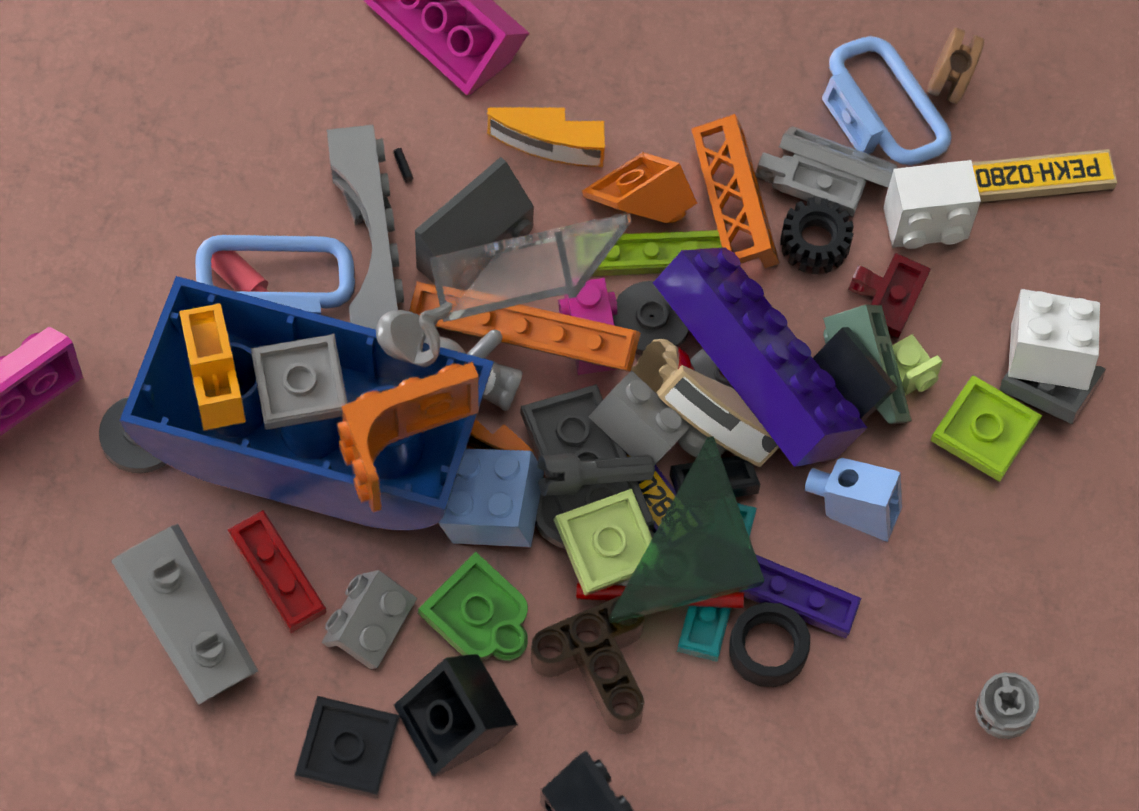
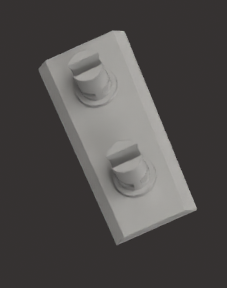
[111,524,258,705]

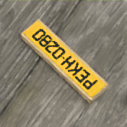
[972,149,1117,202]

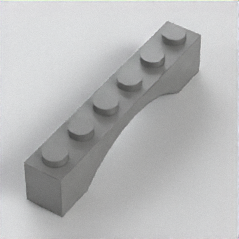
[327,125,404,329]

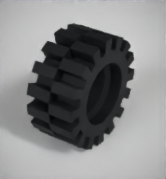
[780,197,854,274]

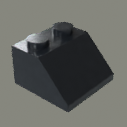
[394,654,518,777]

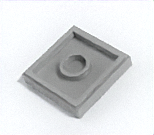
[251,334,348,430]

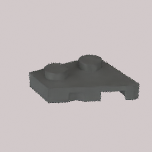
[999,366,1106,424]

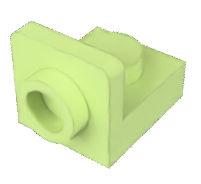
[892,334,943,396]

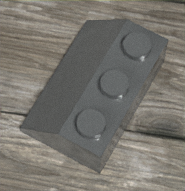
[415,157,534,291]

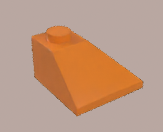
[582,152,698,223]

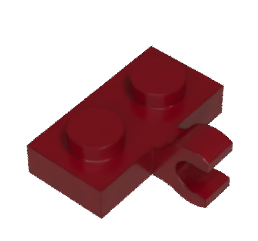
[848,252,931,339]

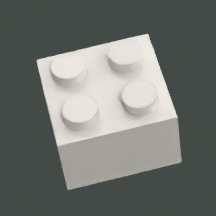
[883,160,981,249]
[1008,289,1100,390]

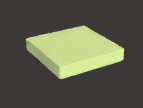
[554,489,663,596]

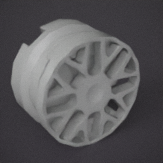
[975,672,1039,739]

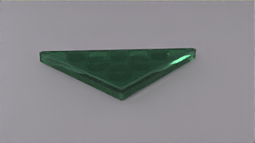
[609,436,765,623]

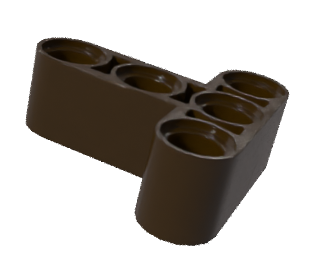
[531,595,646,734]

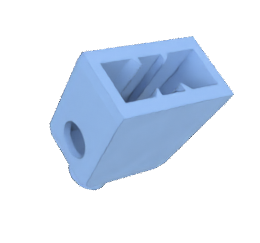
[805,458,902,542]

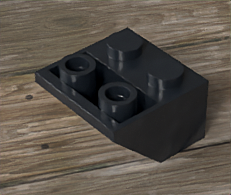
[540,750,633,811]

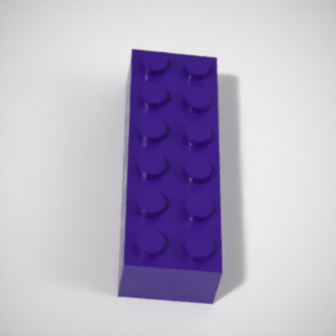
[653,247,867,467]

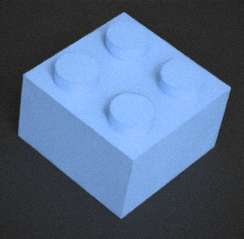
[439,449,544,547]

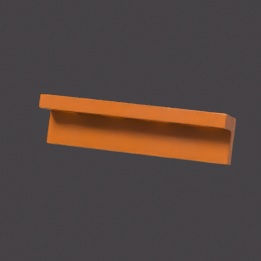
[691,114,780,268]

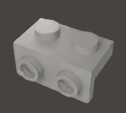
[322,570,417,669]

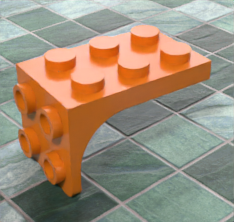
[337,362,479,512]

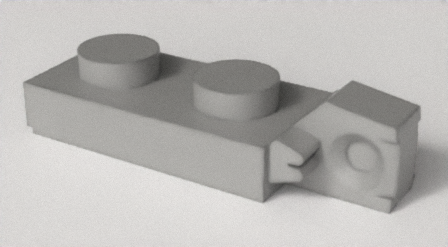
[756,152,867,217]

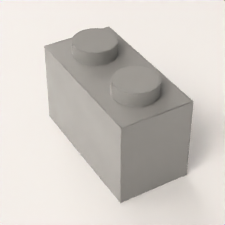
[588,370,691,466]

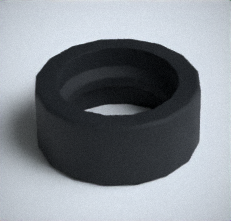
[729,602,810,687]

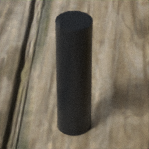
[393,148,414,182]

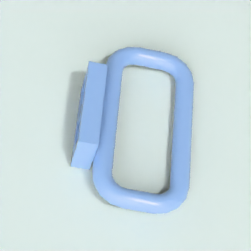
[822,36,951,165]
[195,235,355,314]

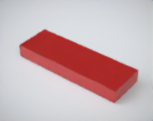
[227,510,327,634]

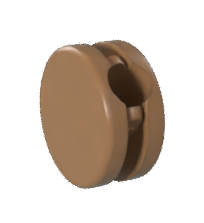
[928,28,984,104]

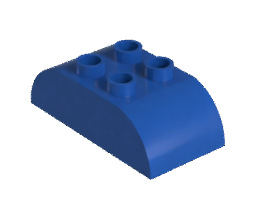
[120,276,494,530]

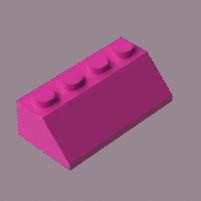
[364,0,529,95]
[0,326,83,436]

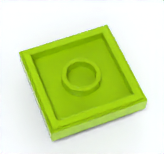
[930,375,1042,482]

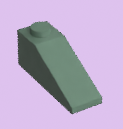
[823,304,912,424]

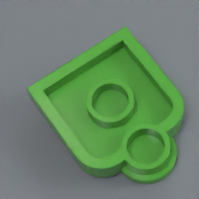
[417,552,528,661]

